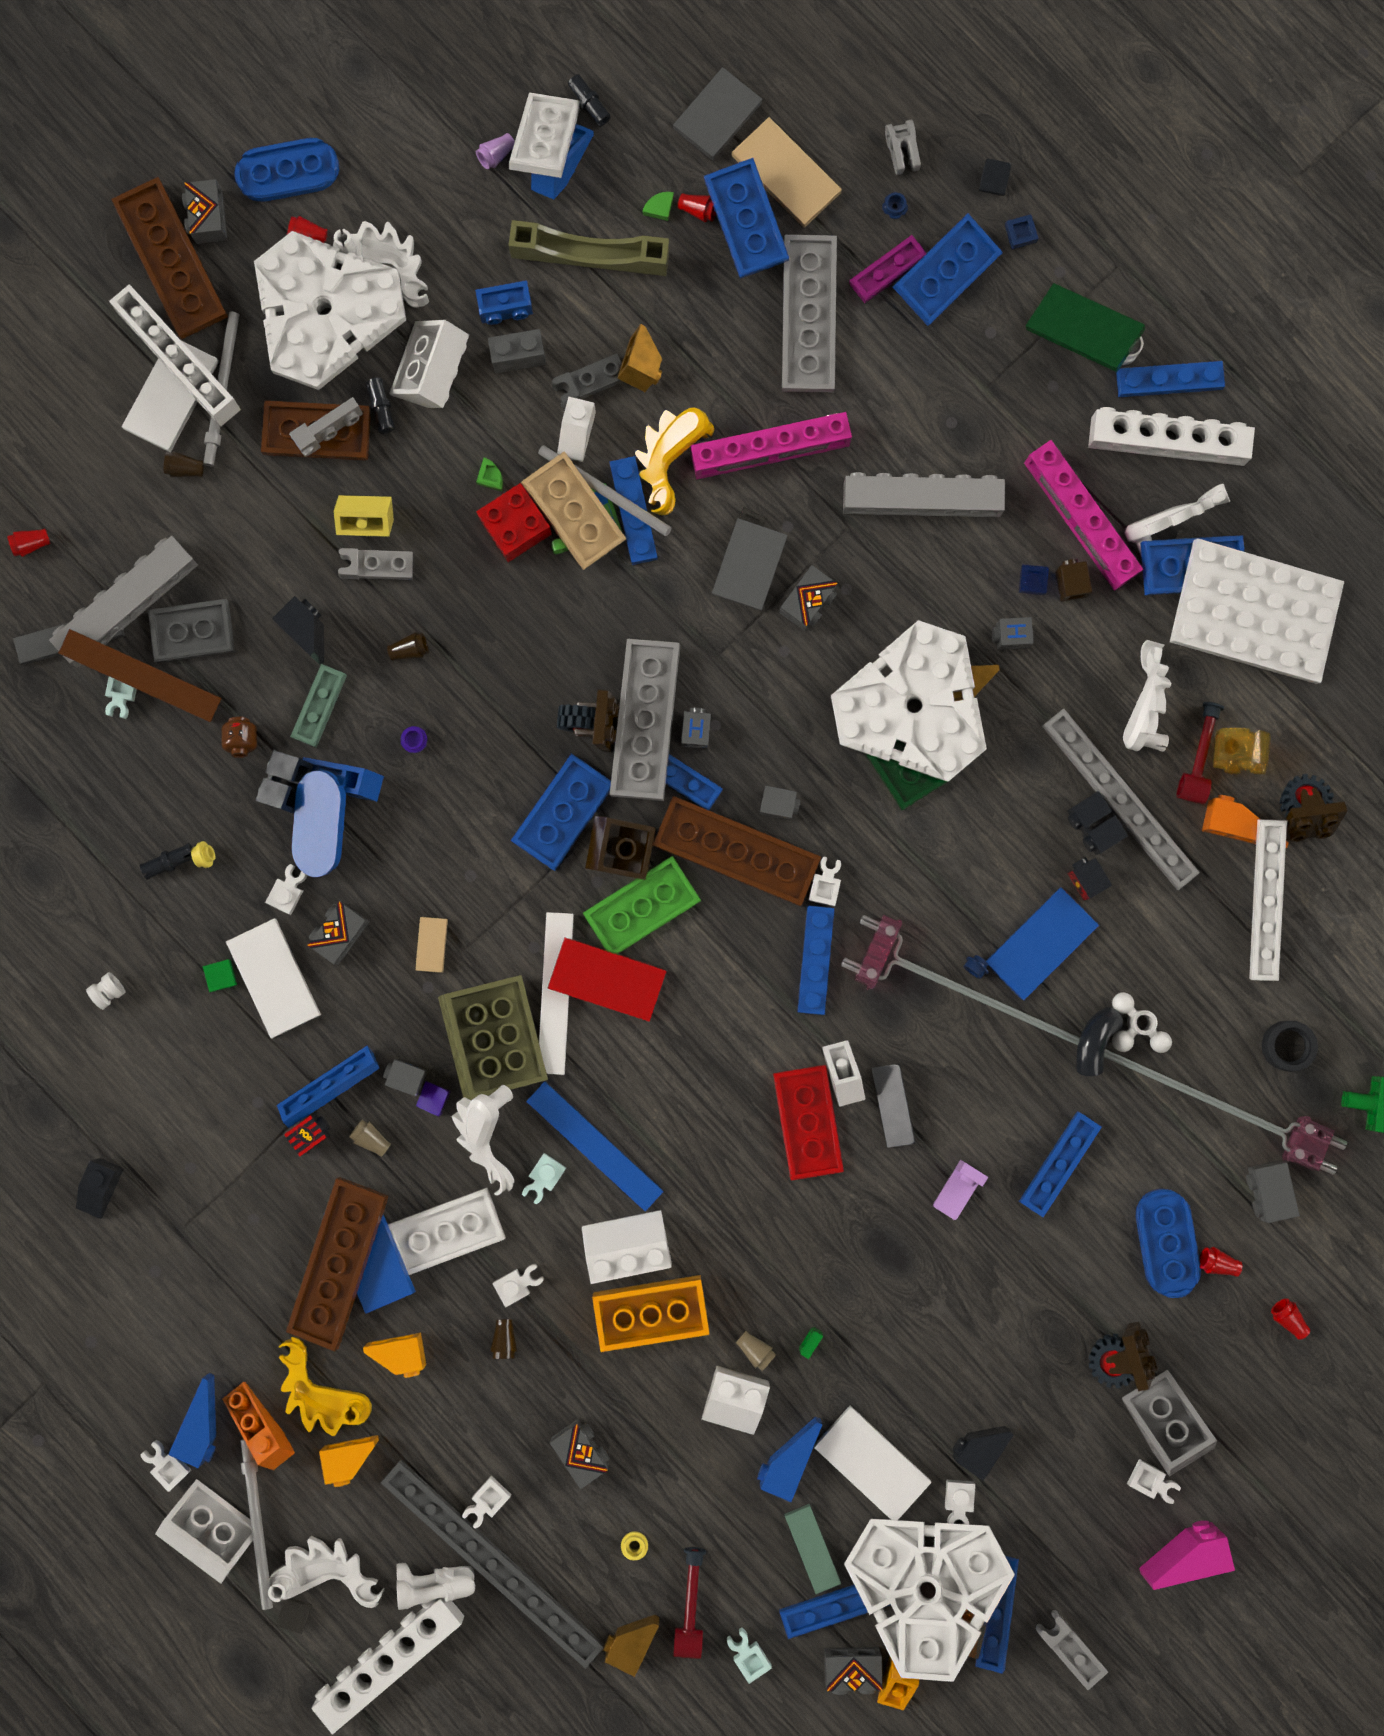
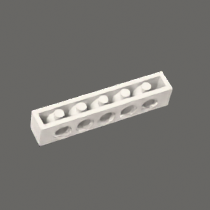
[109,284,241,426]
[1088,407,1255,466]
[311,1598,464,1735]

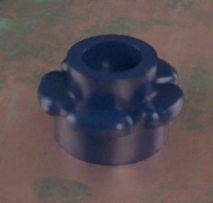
[882,192,908,219]
[963,955,989,979]

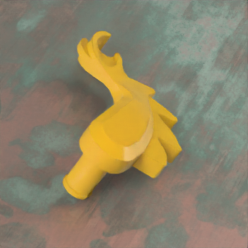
[635,408,714,515]
[279,1337,372,1436]

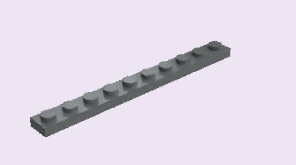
[381,1460,604,1669]

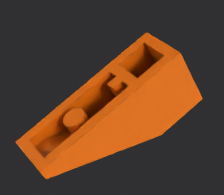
[1202,795,1288,848]

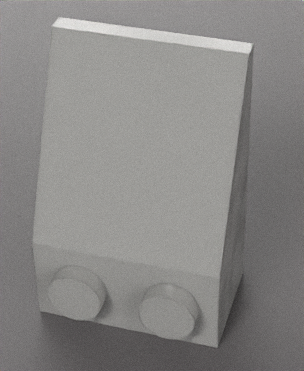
[1122,1370,1217,1476]

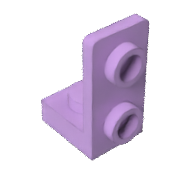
[933,1160,988,1220]

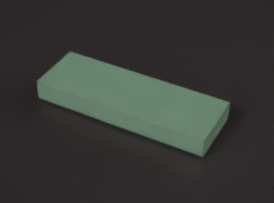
[290,664,347,748]
[784,1504,841,1594]

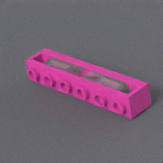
[691,412,852,480]
[1024,440,1143,591]

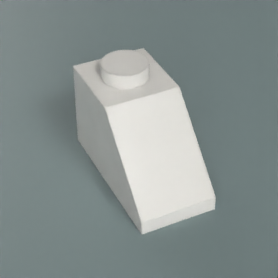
[557,397,596,462]
[822,1040,865,1107]

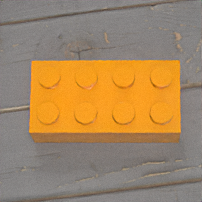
[592,1275,709,1352]

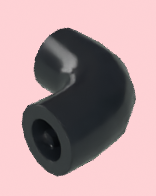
[1076,1007,1123,1076]

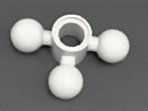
[1112,992,1172,1053]

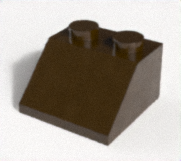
[585,816,656,880]

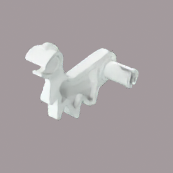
[333,221,429,308]
[1124,484,1230,555]
[1123,640,1171,752]
[452,1085,514,1195]
[268,1536,385,1608]

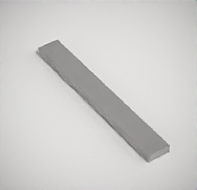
[1042,709,1200,890]

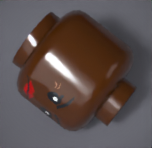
[221,717,257,758]

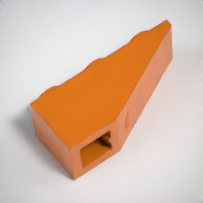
[222,1382,295,1470]

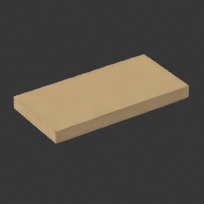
[732,117,842,228]
[521,451,627,570]

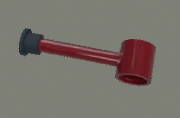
[1176,702,1224,805]
[673,1547,706,1659]

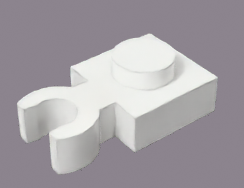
[808,857,841,906]
[265,864,307,915]
[492,1264,544,1308]
[141,1440,191,1492]
[1127,1459,1181,1504]
[462,1476,511,1528]
[945,1479,975,1524]

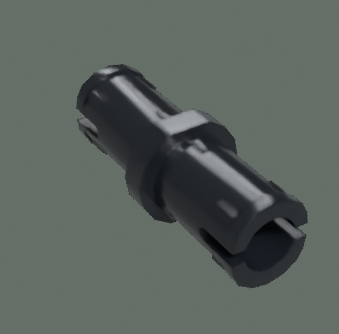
[568,74,611,127]
[366,377,395,434]
[139,843,192,880]

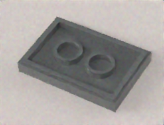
[673,67,762,161]
[712,518,787,611]
[148,599,235,663]

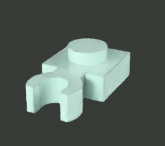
[105,677,137,719]
[522,1153,566,1204]
[727,1627,772,1684]

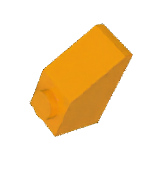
[363,1333,426,1378]
[319,1435,379,1487]
[877,1657,919,1710]

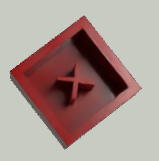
[476,483,552,562]

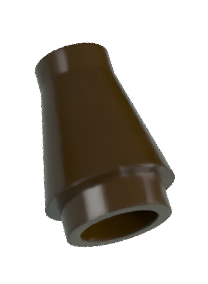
[163,451,204,477]
[387,632,429,661]
[490,1319,517,1359]

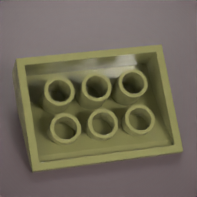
[438,975,548,1100]

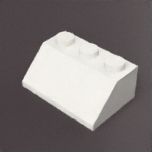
[389,320,469,408]
[582,1210,672,1284]
[155,1479,253,1584]

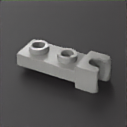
[289,397,363,457]
[338,548,413,580]
[1036,1610,1108,1690]

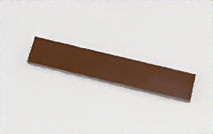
[58,629,222,722]

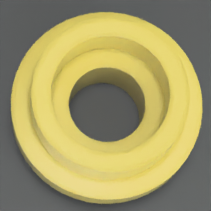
[191,841,215,868]
[621,1531,648,1560]

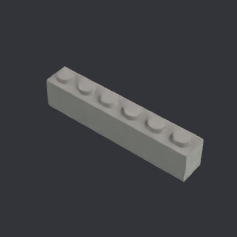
[843,472,1005,517]
[49,536,198,668]

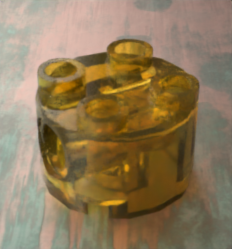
[1212,728,1271,774]

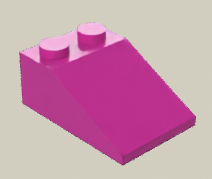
[1139,1521,1235,1590]

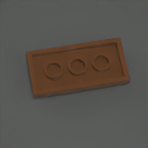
[261,401,371,460]

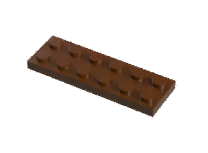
[111,177,228,340]
[653,796,821,907]
[286,1177,389,1352]

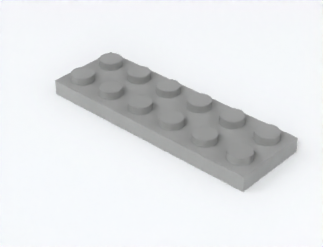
[782,235,837,392]
[610,639,680,801]

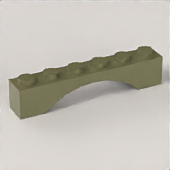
[509,220,669,276]

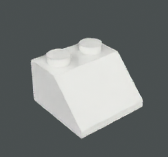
[702,1366,770,1435]

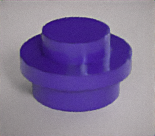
[401,726,428,753]

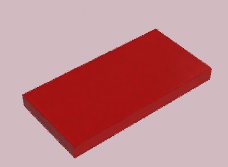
[547,937,666,1022]
[773,1065,844,1181]

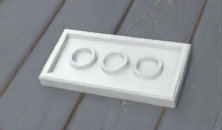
[509,93,580,178]
[122,341,219,453]
[226,918,321,1038]
[388,1187,506,1275]
[814,1405,931,1520]

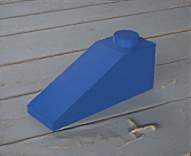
[531,124,594,200]
[303,757,384,802]
[168,1373,216,1468]
[757,1417,822,1502]

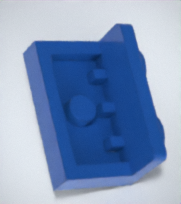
[475,280,533,325]

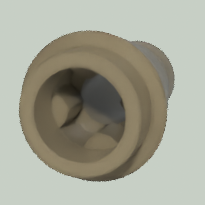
[349,1119,391,1157]
[736,1331,776,1371]

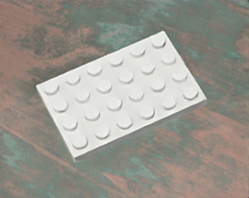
[1170,538,1344,684]

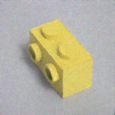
[334,495,394,536]

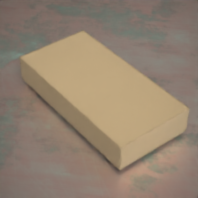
[416,917,448,973]

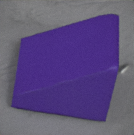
[416,1081,451,1117]

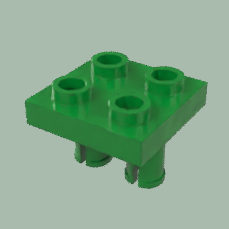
[1341,1076,1384,1133]

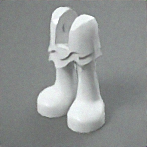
[397,1563,475,1610]

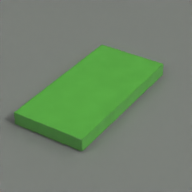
[583,856,701,954]

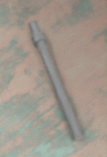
[203,312,240,467]
[538,445,671,536]
[241,1439,273,1610]

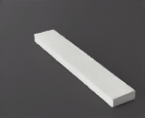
[1249,819,1287,981]
[539,912,574,1075]

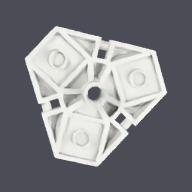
[254,231,406,390]
[831,620,987,782]
[844,1519,1015,1682]

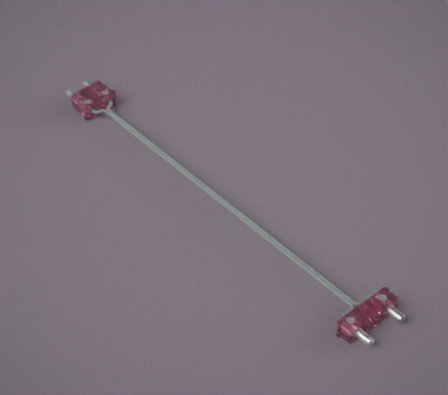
[842,915,1347,1175]

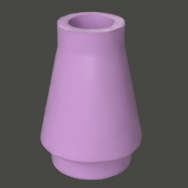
[476,133,515,169]

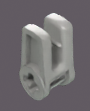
[885,119,921,175]

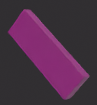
[849,235,927,304]

